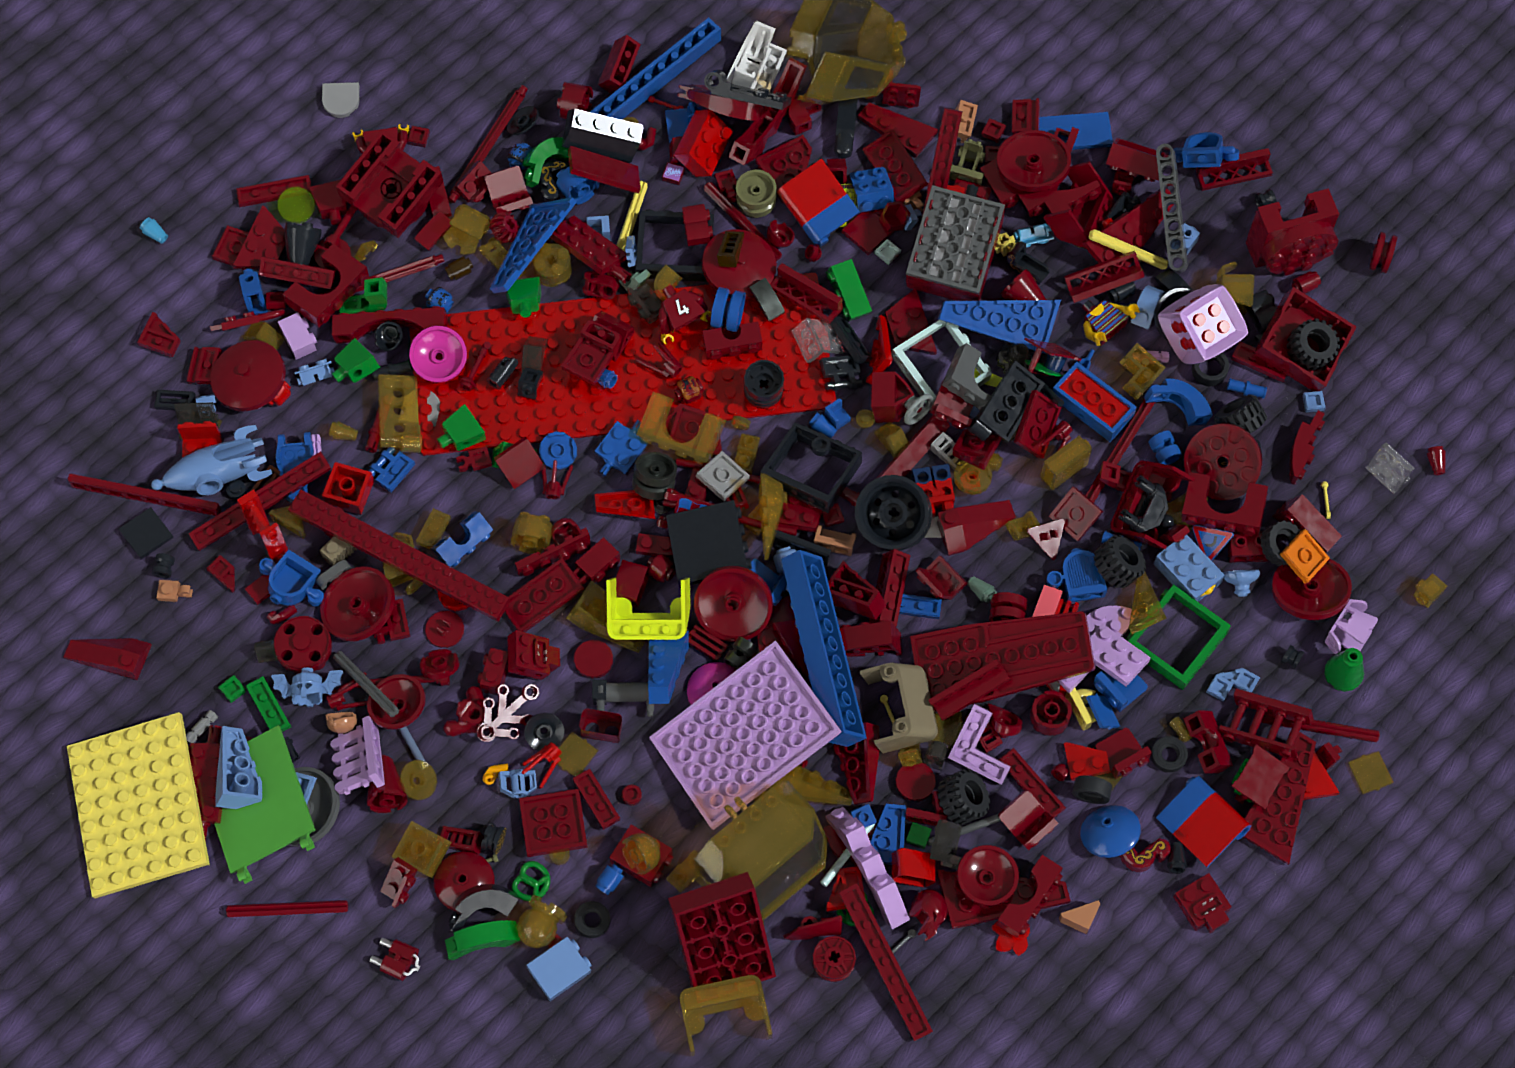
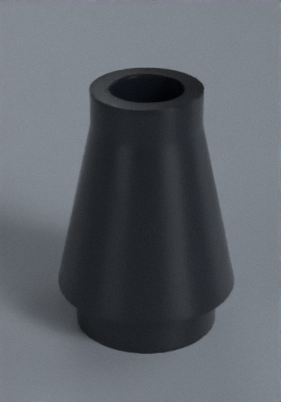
[1167,842,1187,874]

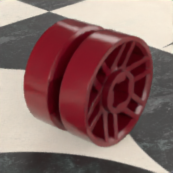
[989,592,1027,622]

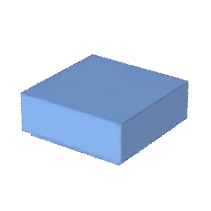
[1302,391,1325,413]

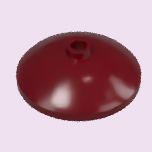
[367,674,426,730]
[957,845,1019,906]
[434,852,495,912]

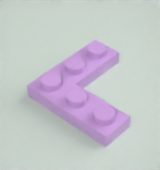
[948,704,1011,785]

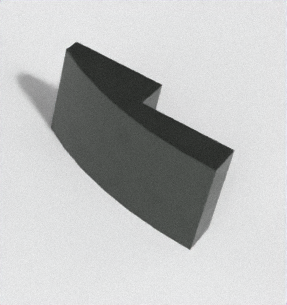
[749,278,785,322]

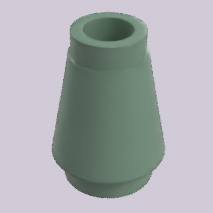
[967,576,997,603]

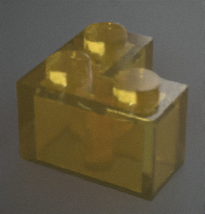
[1119,343,1166,400]

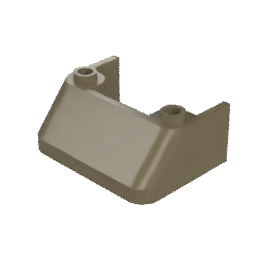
[860,663,938,754]

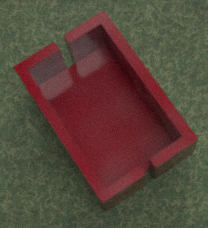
[1106,137,1169,182]

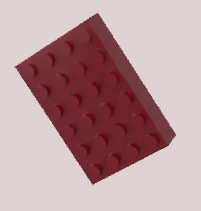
[668,872,776,1003]

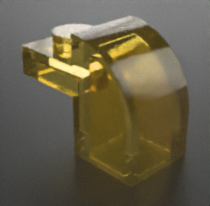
[654,265,683,301]

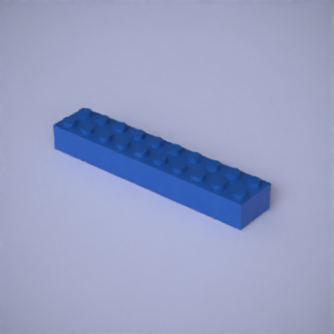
[781,550,867,747]

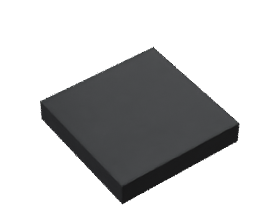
[119,507,174,560]

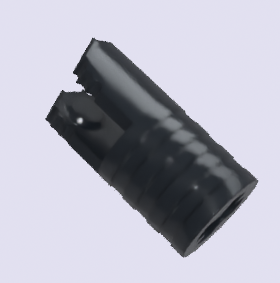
[486,357,518,390]

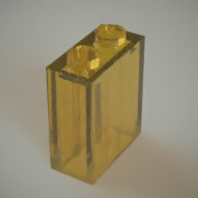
[1040,435,1092,490]

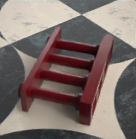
[1219,688,1314,759]

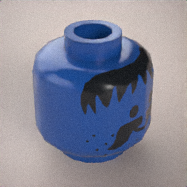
[507,143,533,170]
[425,287,454,313]

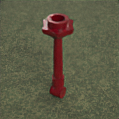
[459,342,491,391]

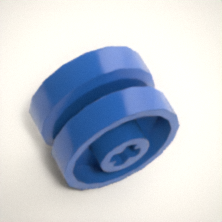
[710,287,746,332]

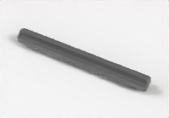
[333,651,399,717]

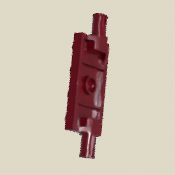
[549,215,632,284]
[189,725,222,842]

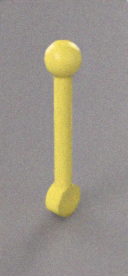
[1321,481,1331,519]
[880,695,895,724]

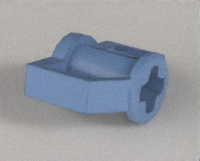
[498,769,537,799]

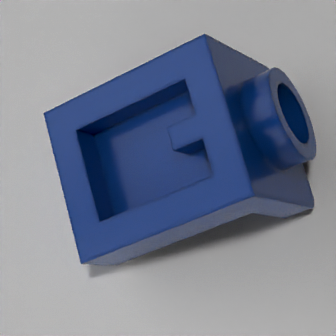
[848,804,877,828]

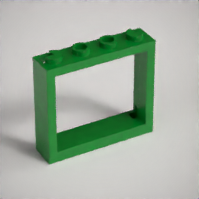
[1126,584,1231,690]

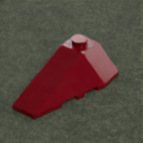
[834,722,880,805]

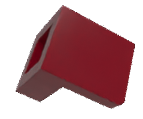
[827,158,847,184]
[879,201,911,232]

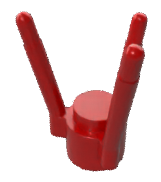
[521,742,562,789]

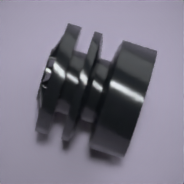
[744,360,784,408]

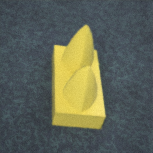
[1065,688,1096,731]

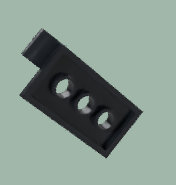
[704,70,792,110]
[967,360,1045,443]

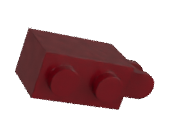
[573,537,620,586]

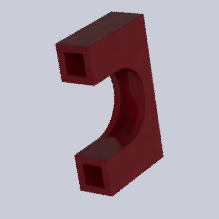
[283,244,369,327]
[1182,472,1268,536]

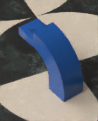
[1144,379,1213,426]

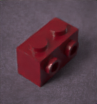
[1227,531,1268,563]
[478,648,508,696]

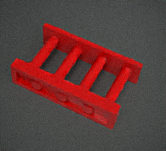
[237,489,288,564]

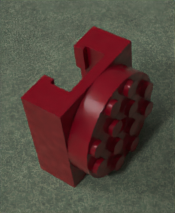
[336,130,443,238]
[1246,188,1339,276]

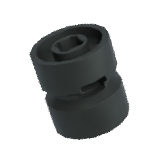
[724,636,760,670]

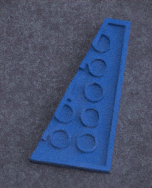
[490,197,577,293]

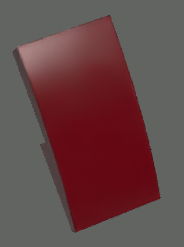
[414,211,454,251]
[1157,524,1190,546]

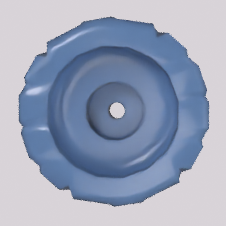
[1223,569,1260,597]

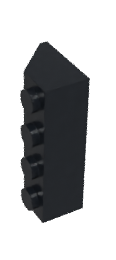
[561,109,644,163]

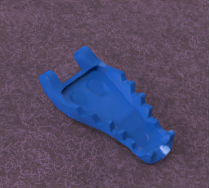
[276,432,314,503]

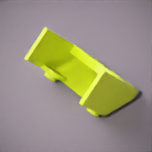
[606,578,690,640]

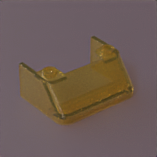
[680,975,772,1056]

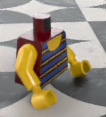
[1082,300,1140,347]

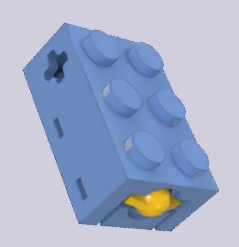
[1154,534,1225,601]

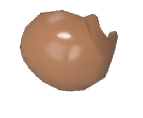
[326,712,357,734]

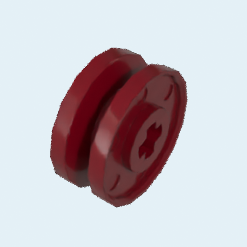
[1369,232,1397,274]
[812,936,856,982]

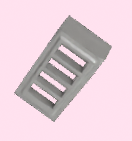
[930,432,969,474]

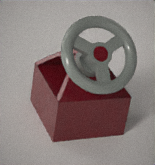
[871,372,933,425]

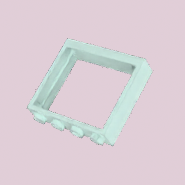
[891,320,992,410]

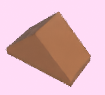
[1059,900,1100,934]

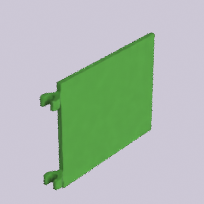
[215,725,316,884]

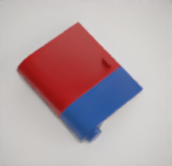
[777,158,860,247]
[1156,776,1251,868]

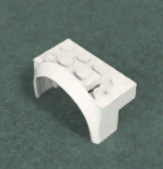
[726,21,787,92]

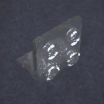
[792,318,845,363]

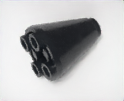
[284,222,322,265]

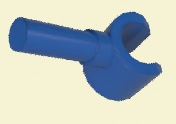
[1079,349,1095,370]

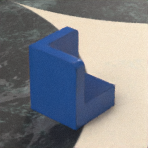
[824,398,851,430]

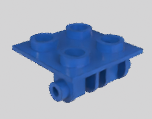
[665,102,702,143]

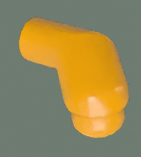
[483,763,509,785]

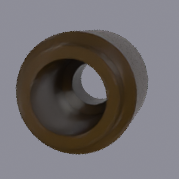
[444,256,474,281]

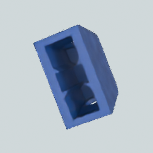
[239,269,268,314]

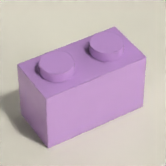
[278,313,317,360]

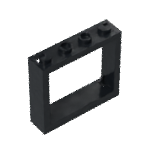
[636,209,714,282]
[760,422,862,513]

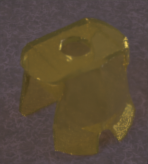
[443,204,490,254]

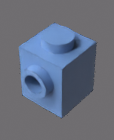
[1172,223,1200,255]

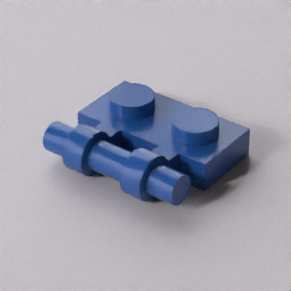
[369,446,415,493]

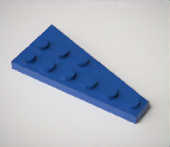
[938,300,1061,354]

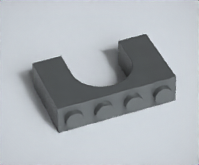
[942,343,1023,421]

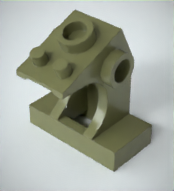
[949,139,986,185]

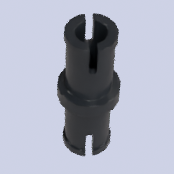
[373,360,412,381]

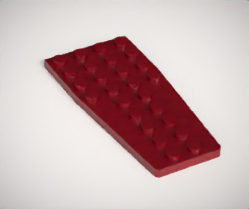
[910,611,1095,712]

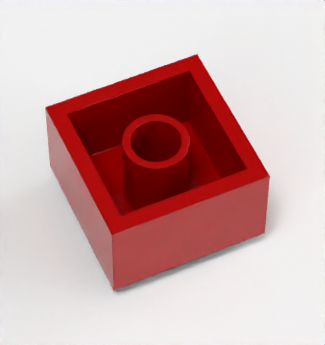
[322,462,374,515]

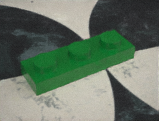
[246,676,291,732]

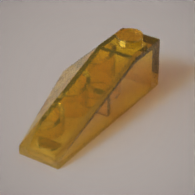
[758,473,787,560]
[566,581,646,653]
[769,765,852,805]

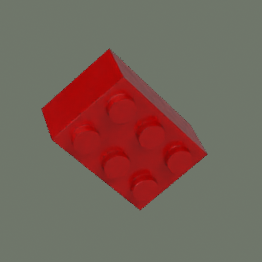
[674,109,733,177]

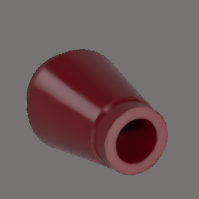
[1427,446,1446,475]

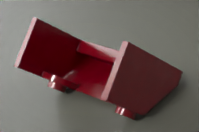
[1044,161,1114,249]
[1111,460,1195,550]

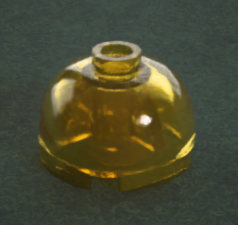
[622,833,661,875]

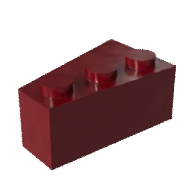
[1272,494,1342,553]
[828,561,886,620]
[840,620,902,657]

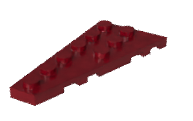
[1082,188,1174,274]
[1243,732,1316,865]

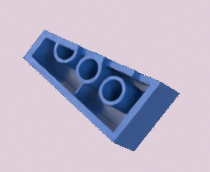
[648,631,689,704]

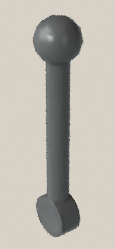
[892,929,916,954]

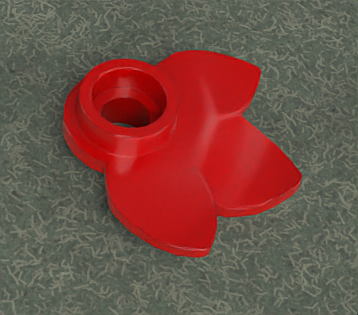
[992,922,1030,956]

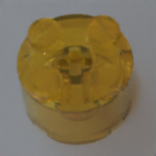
[533,243,572,287]
[511,512,553,554]

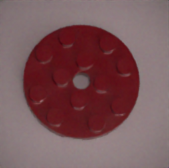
[1184,423,1262,500]

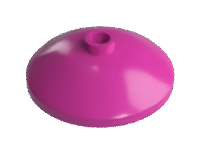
[409,326,467,383]
[687,662,736,705]

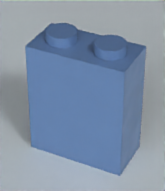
[527,937,592,1001]

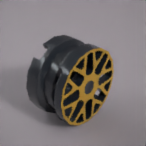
[481,822,506,854]

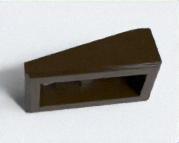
[717,231,744,267]

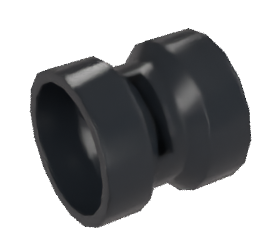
[152,553,175,579]

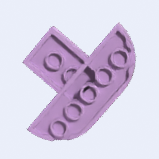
[1058,606,1151,694]

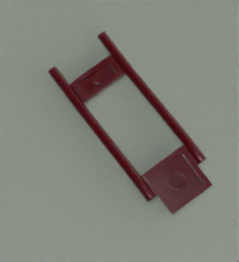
[663,458,822,536]

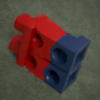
[911,464,955,518]

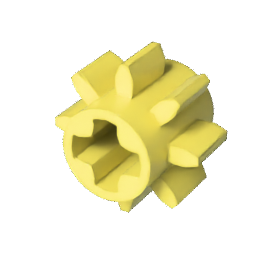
[995,233,1016,257]

